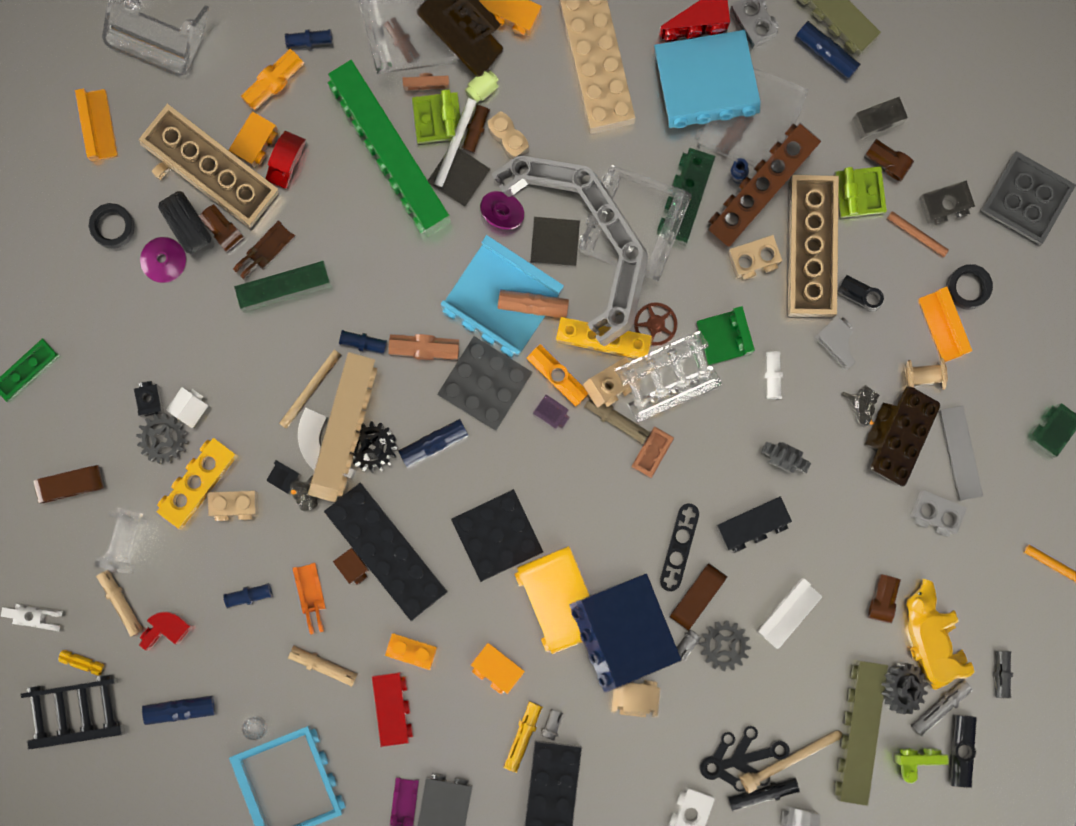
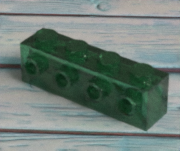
[657,147,716,246]

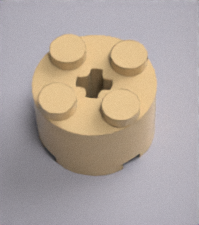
[611,681,661,717]

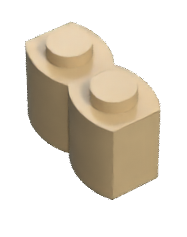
[488,111,529,159]

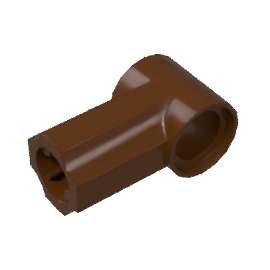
[865,139,914,182]
[199,204,244,252]
[868,574,901,624]

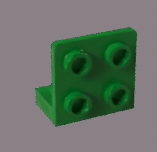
[696,306,755,365]

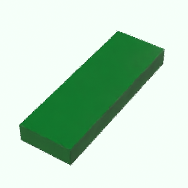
[0,338,59,402]

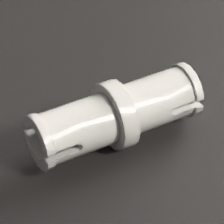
[765,351,783,399]

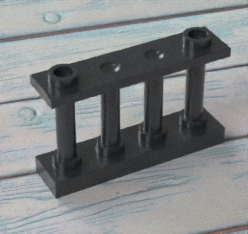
[20,675,125,750]

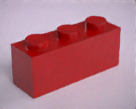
[372,672,413,747]

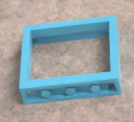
[229,725,346,826]

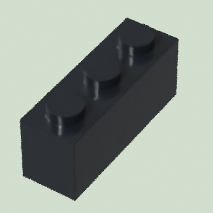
[716,496,792,553]

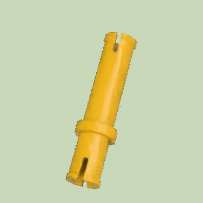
[503,701,543,773]

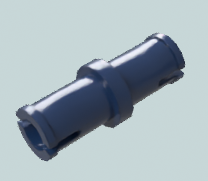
[285,29,333,48]
[731,158,749,184]
[339,330,387,354]
[223,583,273,608]

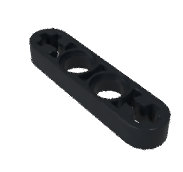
[660,503,699,592]

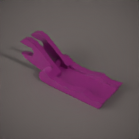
[390,778,419,826]

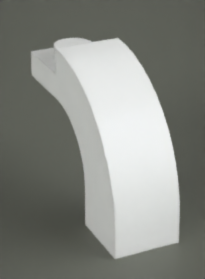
[298,407,356,479]

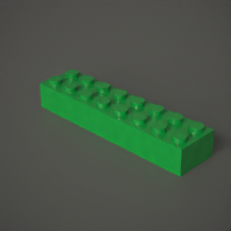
[327,59,451,237]

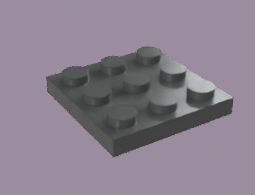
[981,151,1076,245]
[437,336,533,431]

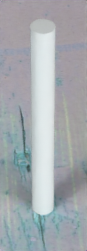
[434,98,477,187]

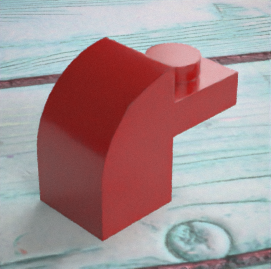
[265,131,306,189]
[139,612,193,651]

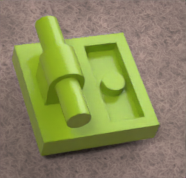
[412,90,463,144]
[834,166,887,218]
[894,748,949,783]

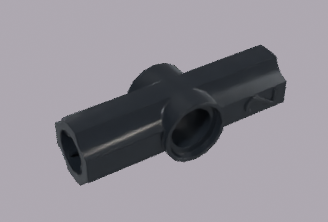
[950,715,977,788]

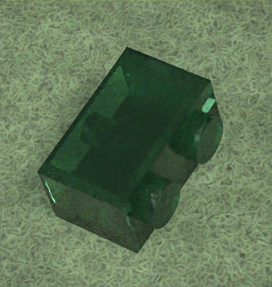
[1030,403,1076,458]

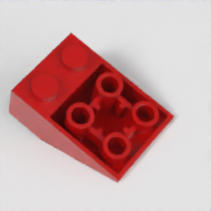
[658,0,730,43]

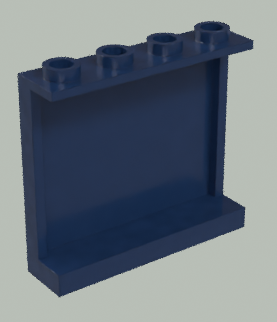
[569,573,682,693]

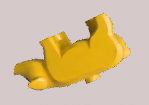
[906,578,975,690]

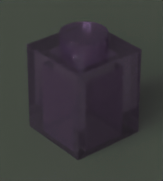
[533,394,570,430]

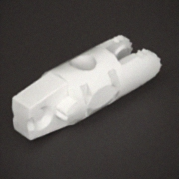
[1,603,63,631]

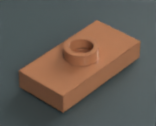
[402,73,450,91]
[631,426,674,478]

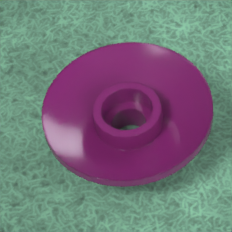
[480,191,525,229]
[140,237,186,283]

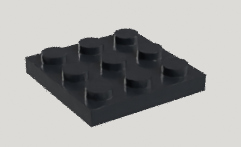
[451,489,543,582]

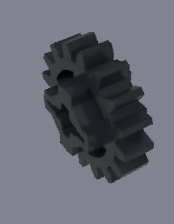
[349,421,398,473]

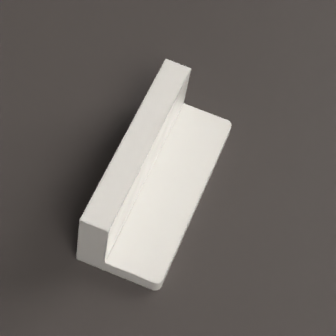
[756,578,822,649]

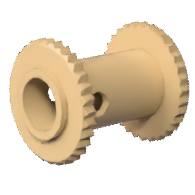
[905,357,948,390]

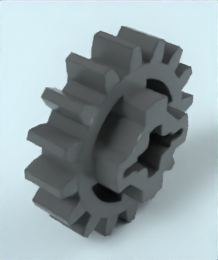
[136,413,188,464]
[761,442,811,474]
[700,621,751,671]
[882,663,928,714]

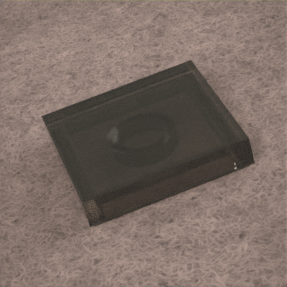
[428,148,491,208]
[530,217,580,267]

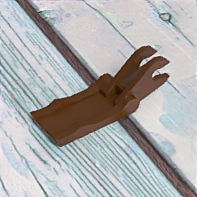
[233,220,295,279]

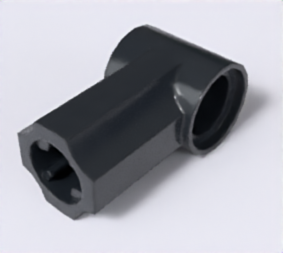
[837,274,884,312]

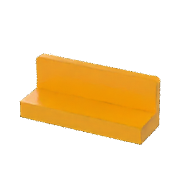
[75,88,118,161]
[918,286,972,362]

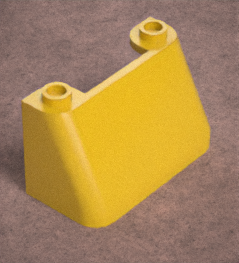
[515,546,590,654]

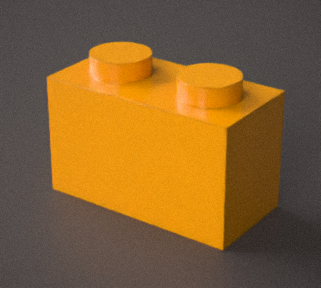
[228,111,279,168]
[385,633,438,670]
[471,643,525,694]

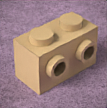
[583,357,641,408]
[208,491,258,521]

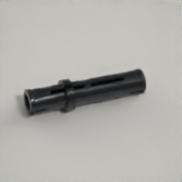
[728,777,800,812]

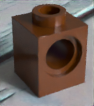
[333,548,370,585]

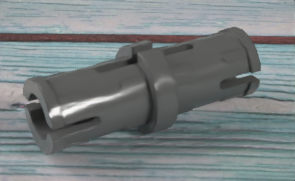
[994,651,1013,698]

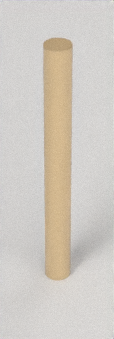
[279,349,341,429]

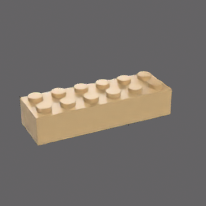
[559,0,635,134]
[138,103,279,229]
[788,175,839,318]
[308,352,378,502]

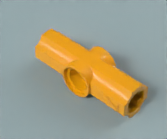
[241,49,304,111]
[526,344,588,407]

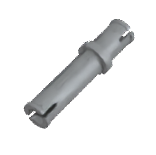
[912,679,974,737]

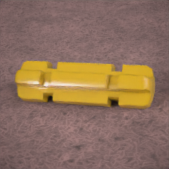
[58,650,104,676]

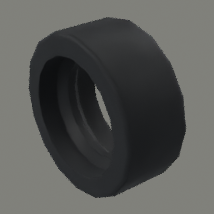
[88,203,135,249]
[947,264,993,309]

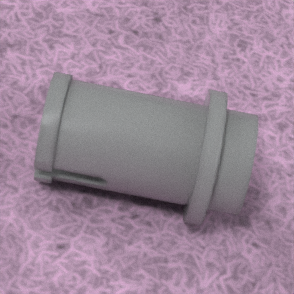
[677,629,701,660]
[541,709,565,741]

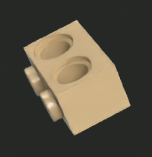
[728,235,782,280]

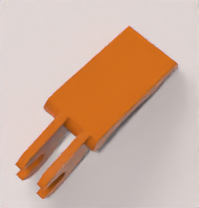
[292,563,326,635]

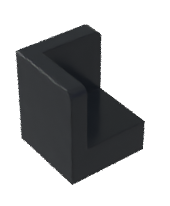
[267,460,302,495]

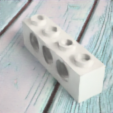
[669,787,715,826]

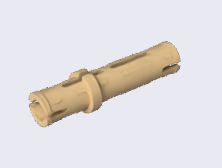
[96,569,144,637]
[288,645,358,687]

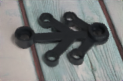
[700,726,790,792]

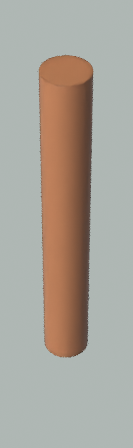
[887,211,949,257]

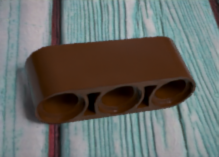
[33,465,104,504]
[669,563,728,631]

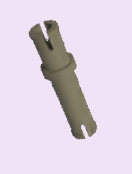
[584,398,650,444]

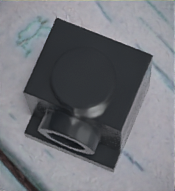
[134,381,164,417]

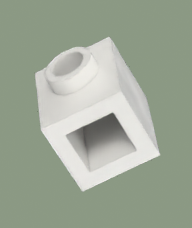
[166,387,208,428]

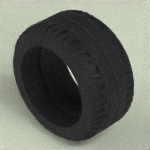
[158,191,212,254]

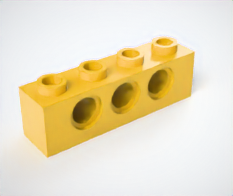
[556,317,653,362]
[157,438,238,530]

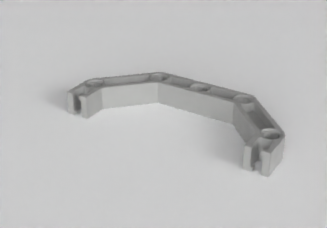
[491,156,648,347]

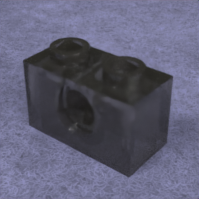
[853,97,908,139]
[919,180,975,225]

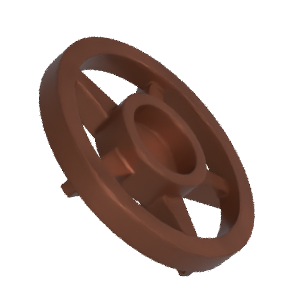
[634,302,677,346]

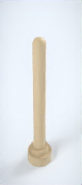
[740,730,842,794]

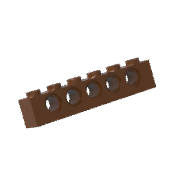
[708,122,821,247]

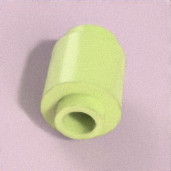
[465,70,499,104]

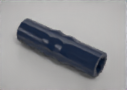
[796,21,861,79]
[398,419,469,468]
[142,696,215,725]

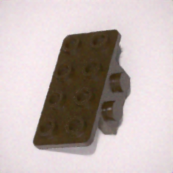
[417,0,503,77]
[865,386,940,486]

